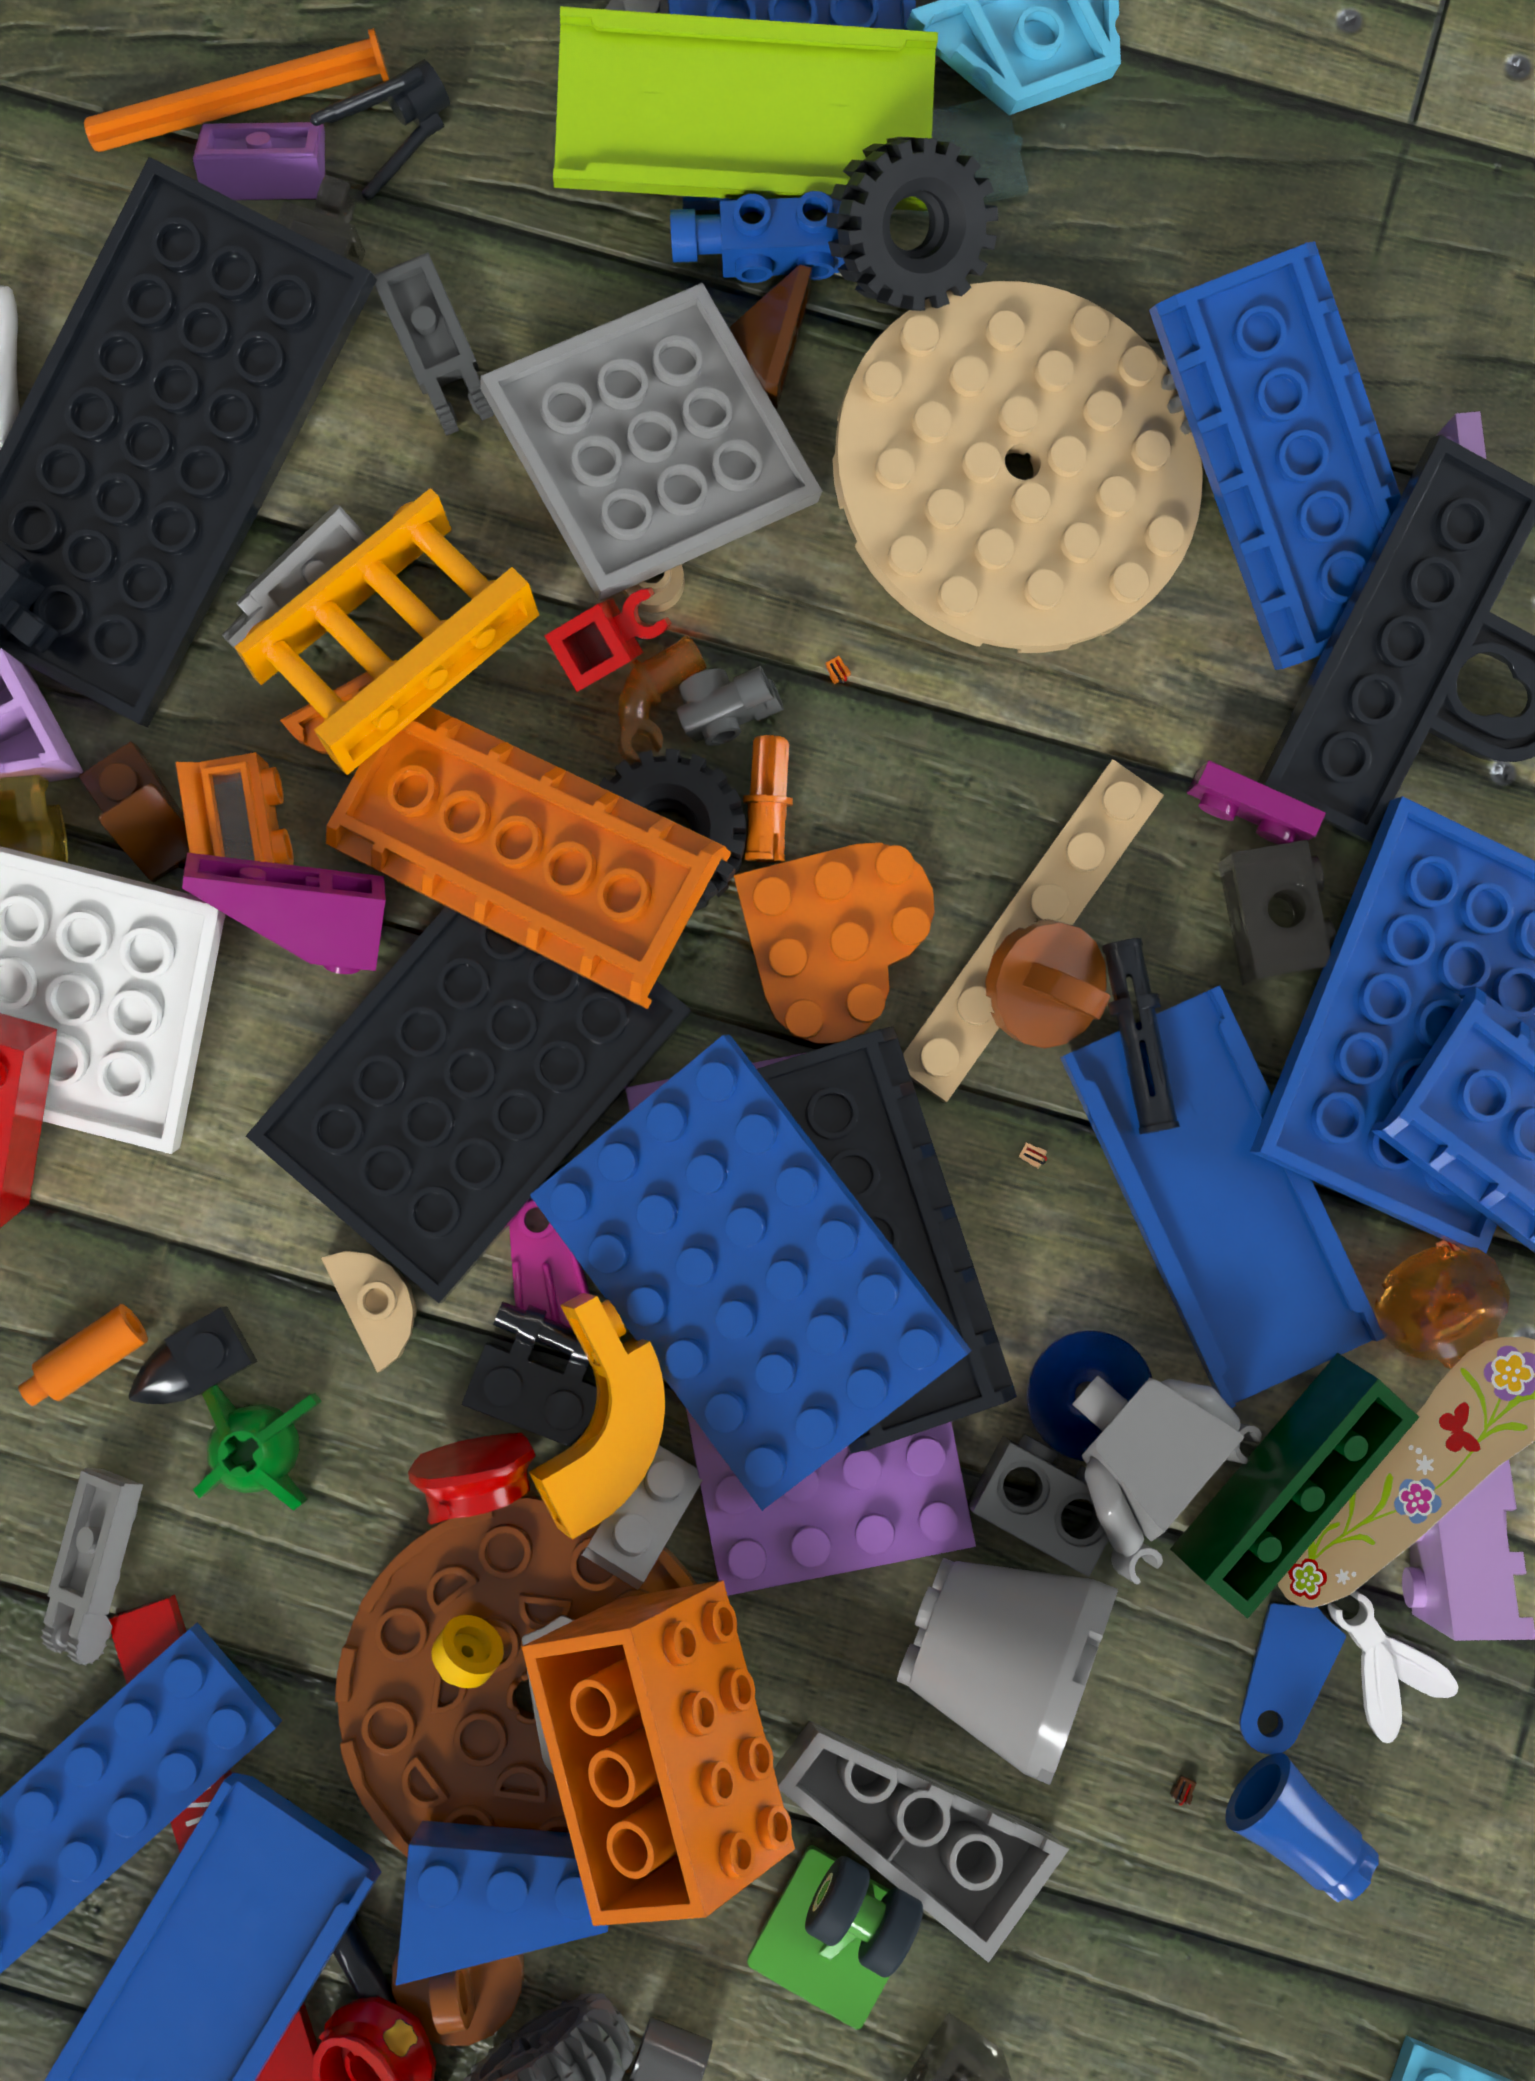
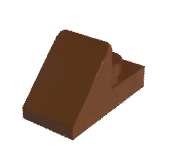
[78,741,190,883]

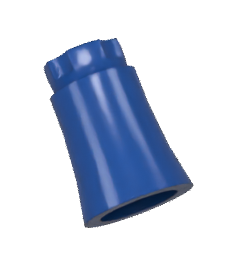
[1225,1753,1379,1902]

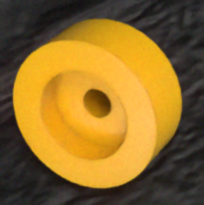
[431,1615,504,1688]

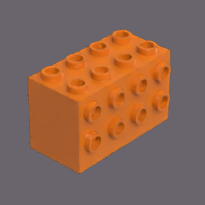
[521,1580,795,1926]

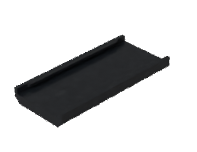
[757,1026,1017,1454]

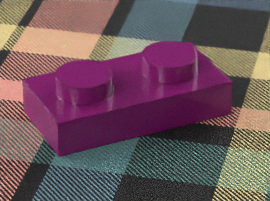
[1187,760,1326,847]

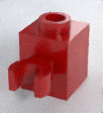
[544,587,671,692]

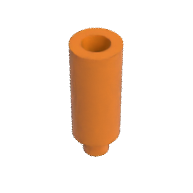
[18,1304,148,1406]

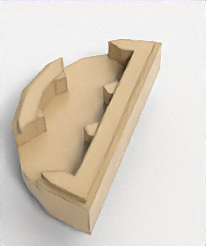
[321,1251,417,1373]

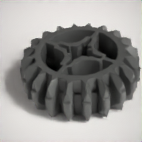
[463,1993,635,2081]

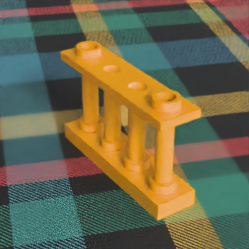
[234,488,539,775]

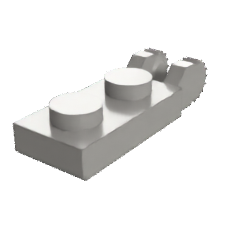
[41,1468,143,1666]

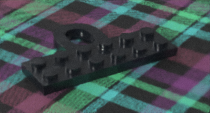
[1258,435,1535,843]

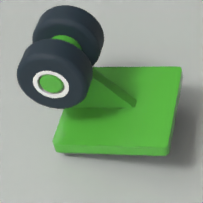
[747,1845,923,2030]

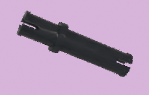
[1102,938,1180,1135]

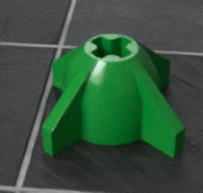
[193,1385,322,1511]

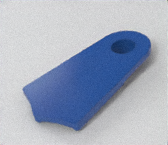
[1239,1603,1346,1755]

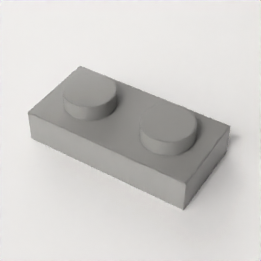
[582,1445,703,1590]

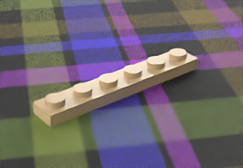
[903,759,1164,1103]

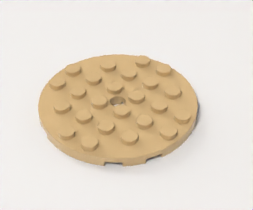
[832,281,1203,653]

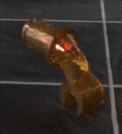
[618,635,707,764]

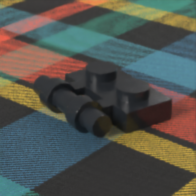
[461,1302,597,1447]

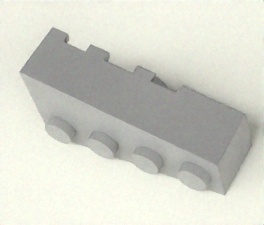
[774,1721,1069,1963]

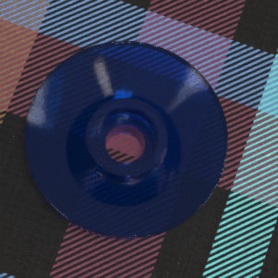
[1026,1330,1153,1461]

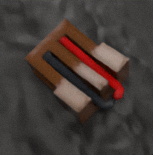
[1170,1775,1197,1806]

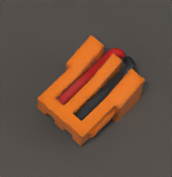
[825,656,851,684]

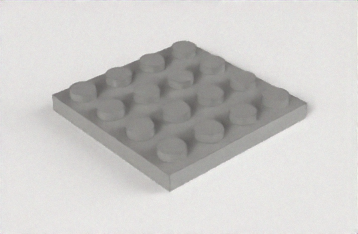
[480,283,822,601]

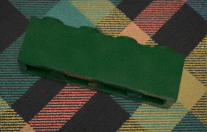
[1170,1353,1419,1619]

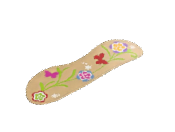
[1278,1337,1535,1608]

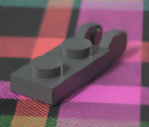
[374,252,494,436]

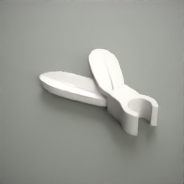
[1328,1590,1458,1743]

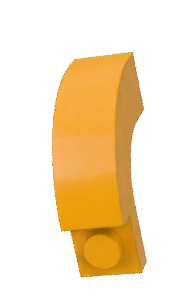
[529,1293,665,1540]

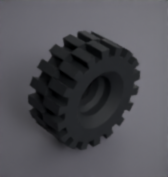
[826,137,998,311]
[598,749,746,911]

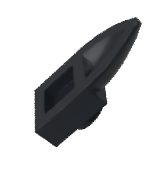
[128,1306,258,1404]

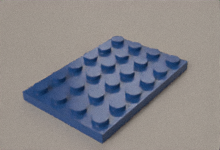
[1250,796,1535,1255]
[530,1035,972,1511]

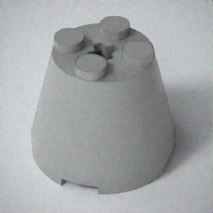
[897,1558,1118,1785]

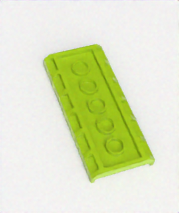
[553,6,938,211]

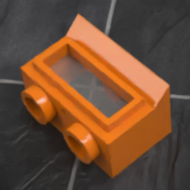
[175,752,294,865]

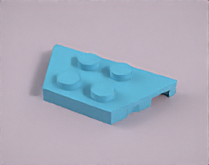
[906,0,1121,115]

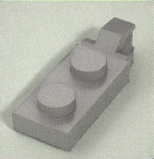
[222,504,369,650]

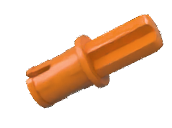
[743,735,793,863]

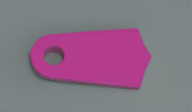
[509,1199,590,1328]

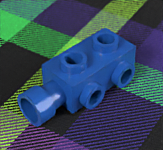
[670,191,845,283]

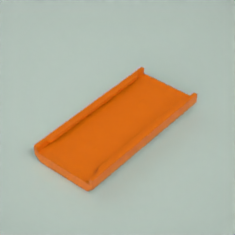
[326,706,731,1009]

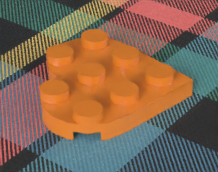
[734,843,935,1046]

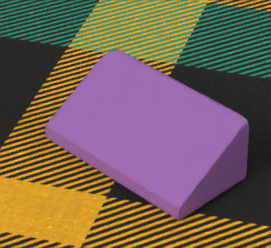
[193,122,325,200]

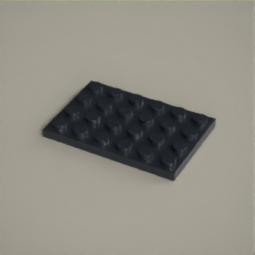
[246,906,692,1304]

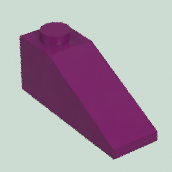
[182,853,386,974]

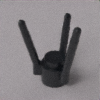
[310,59,450,200]

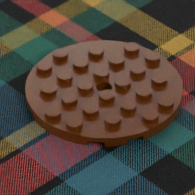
[335,1496,697,1858]

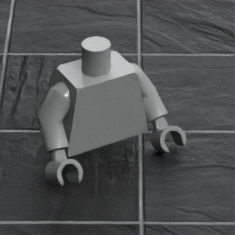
[1072,1375,1262,1584]

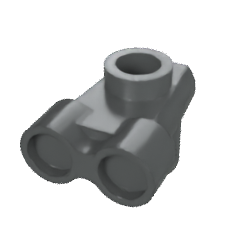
[677,666,784,746]

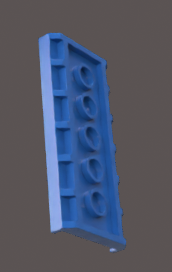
[1149,241,1401,670]
[1060,985,1386,1408]
[1371,986,1535,1253]
[44,1772,381,2081]

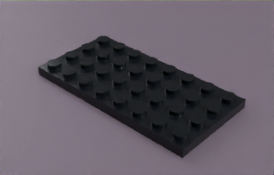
[0,157,377,728]

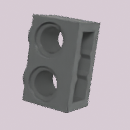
[967,1434,1109,1577]

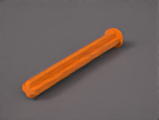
[84,28,390,152]

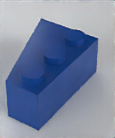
[396,1821,609,1985]

